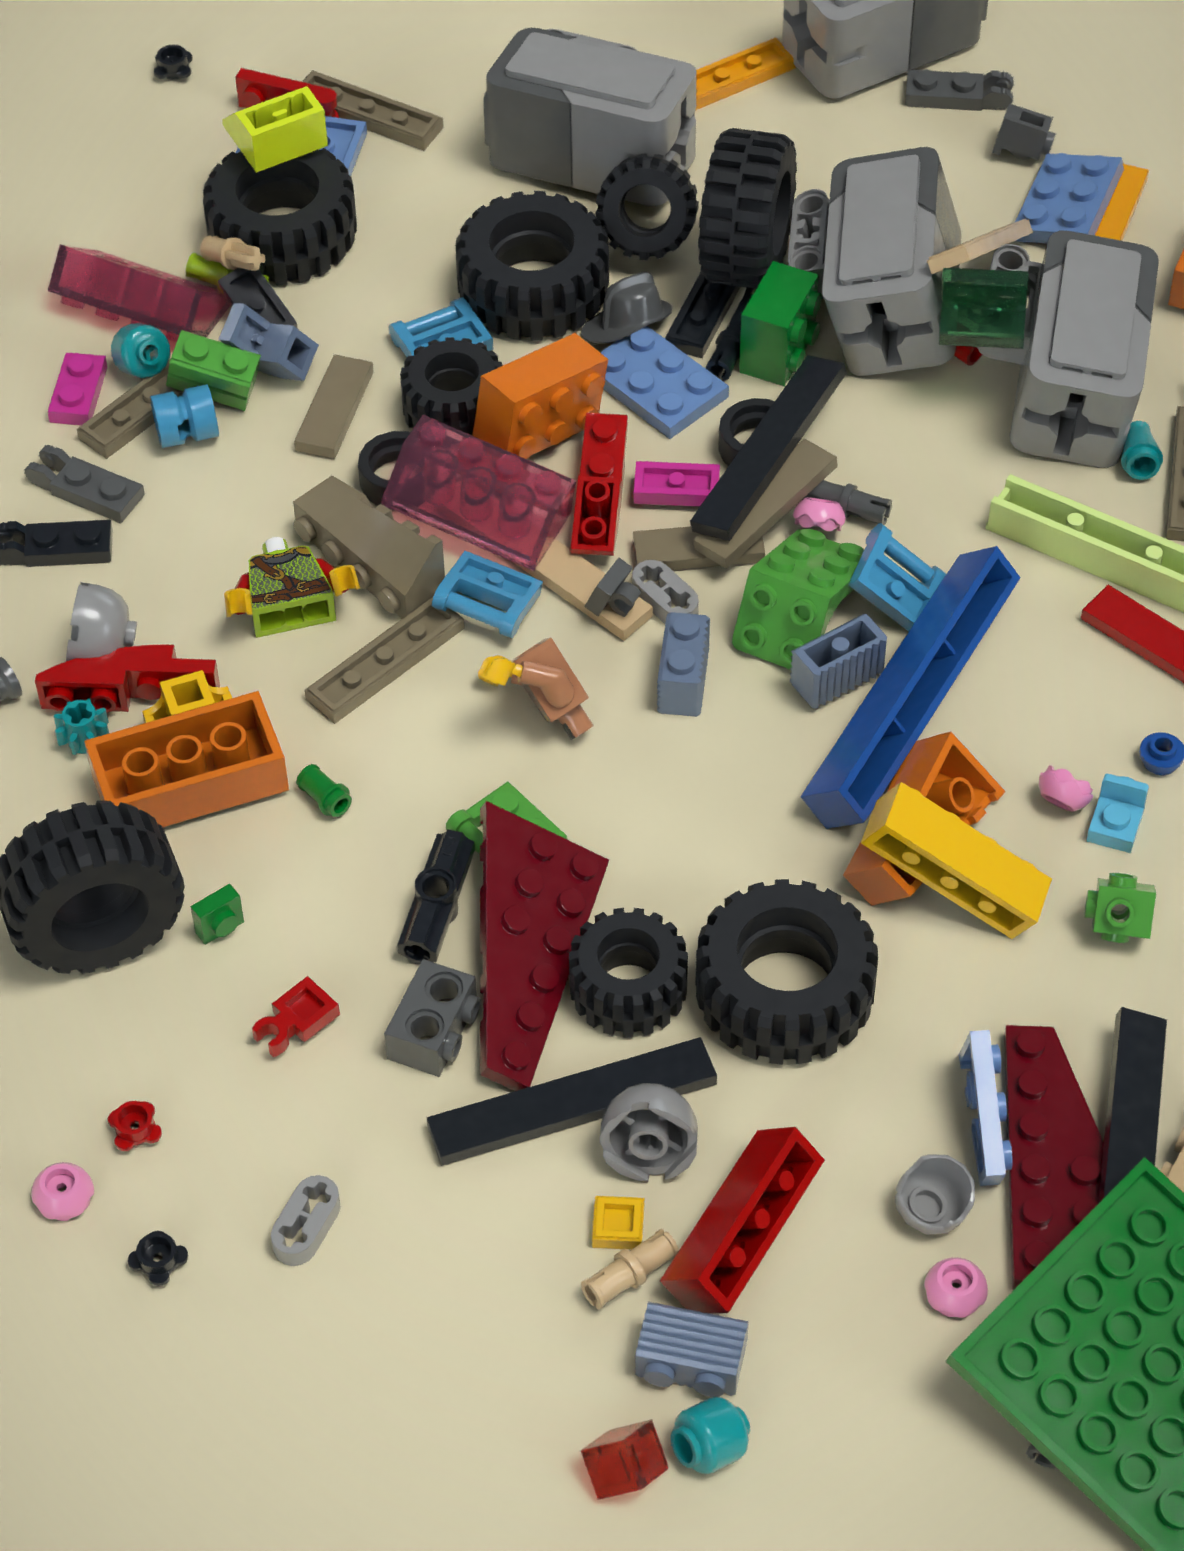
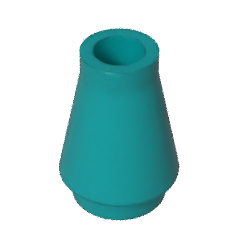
[1121,421,1163,480]

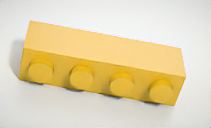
[861,782,1052,939]

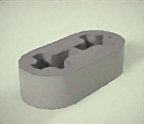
[632,560,699,624]
[271,1175,341,1266]

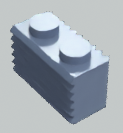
[657,612,710,717]
[790,614,887,709]
[635,1302,749,1397]

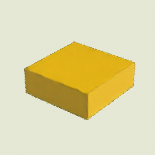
[592,1196,644,1250]

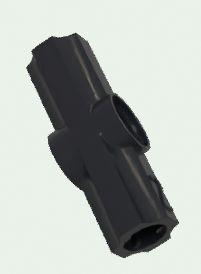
[397,829,475,965]

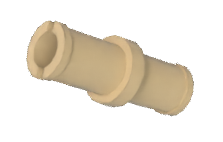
[581,1229,679,1309]

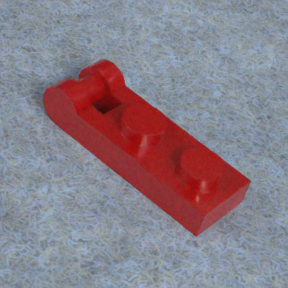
[235,68,339,118]

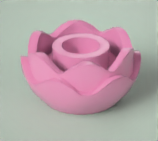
[793,497,846,531]
[1039,765,1093,812]
[31,1162,94,1221]
[924,1257,988,1318]

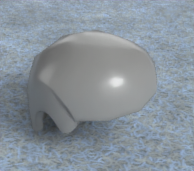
[895,1154,975,1235]

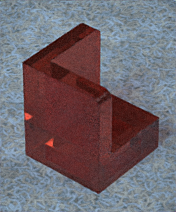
[580,1419,668,1500]

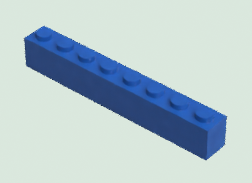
[801,546,1021,829]

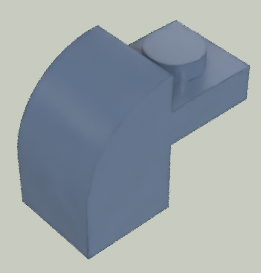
[218,303,319,381]

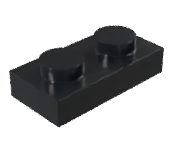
[218,267,298,328]

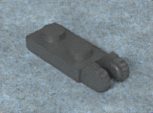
[905,69,1014,111]
[24,444,145,523]

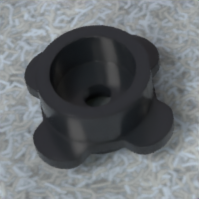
[154,44,193,80]
[128,1231,188,1286]

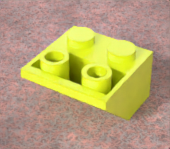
[222,86,328,173]

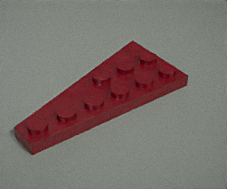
[480,801,609,1091]
[1004,1025,1104,1290]

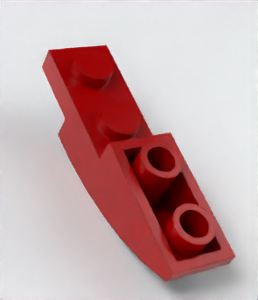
[571,413,628,556]
[35,644,220,713]

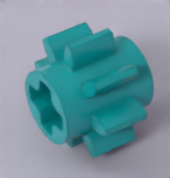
[53,699,109,755]

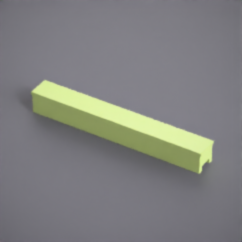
[985,474,1184,613]

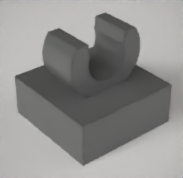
[584,557,642,617]

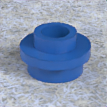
[1139,732,1184,775]

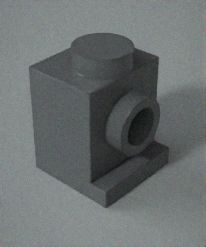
[992,103,1056,160]

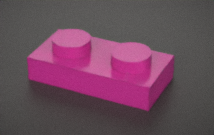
[47,352,108,425]
[634,461,720,506]

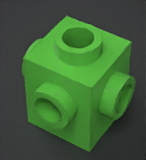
[1085,873,1156,943]

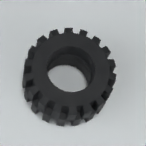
[595,153,699,260]
[400,337,503,447]
[569,907,688,1037]

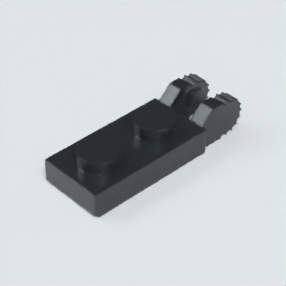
[0,520,113,567]

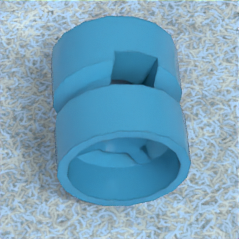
[150,384,219,448]

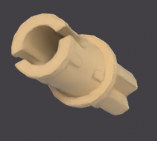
[200,235,265,271]

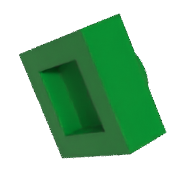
[190,883,244,945]

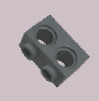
[384,959,481,1077]

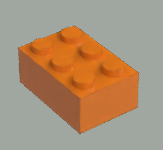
[472,333,608,468]

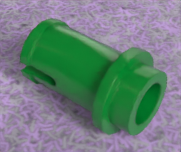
[296,764,352,817]

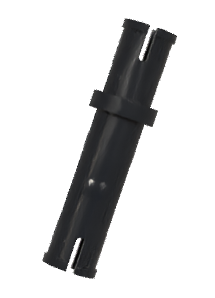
[706,288,754,381]

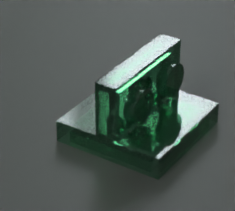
[939,268,1029,349]

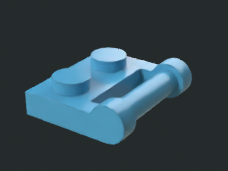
[388,297,493,357]
[849,523,946,632]
[432,551,543,638]

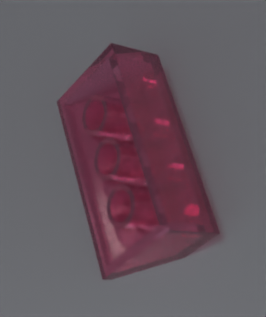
[47,244,231,342]
[381,415,576,571]

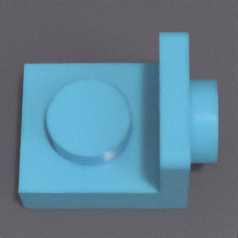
[1087,774,1149,853]

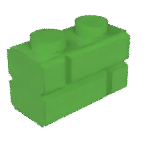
[166,330,261,411]

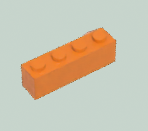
[843,731,1006,906]

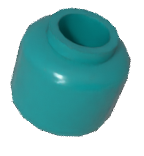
[111,323,170,378]
[670,1397,750,1474]

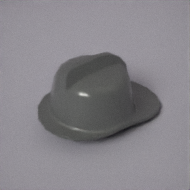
[581,272,672,344]

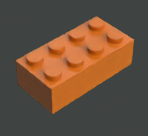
[84,691,289,828]

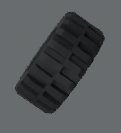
[698,128,797,289]
[202,148,357,285]
[455,191,609,341]
[0,801,185,974]
[695,879,878,1065]

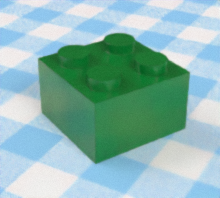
[739,261,822,387]

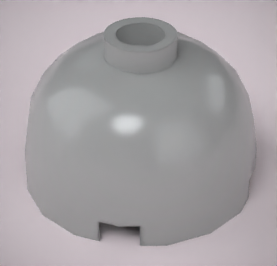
[66,582,137,661]
[600,1083,698,1181]

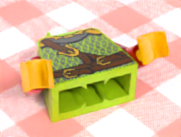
[224,537,360,638]

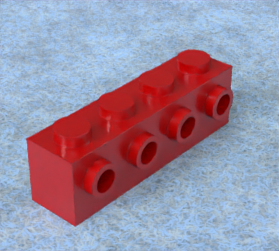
[660,1127,825,1314]

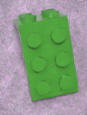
[732,528,864,670]

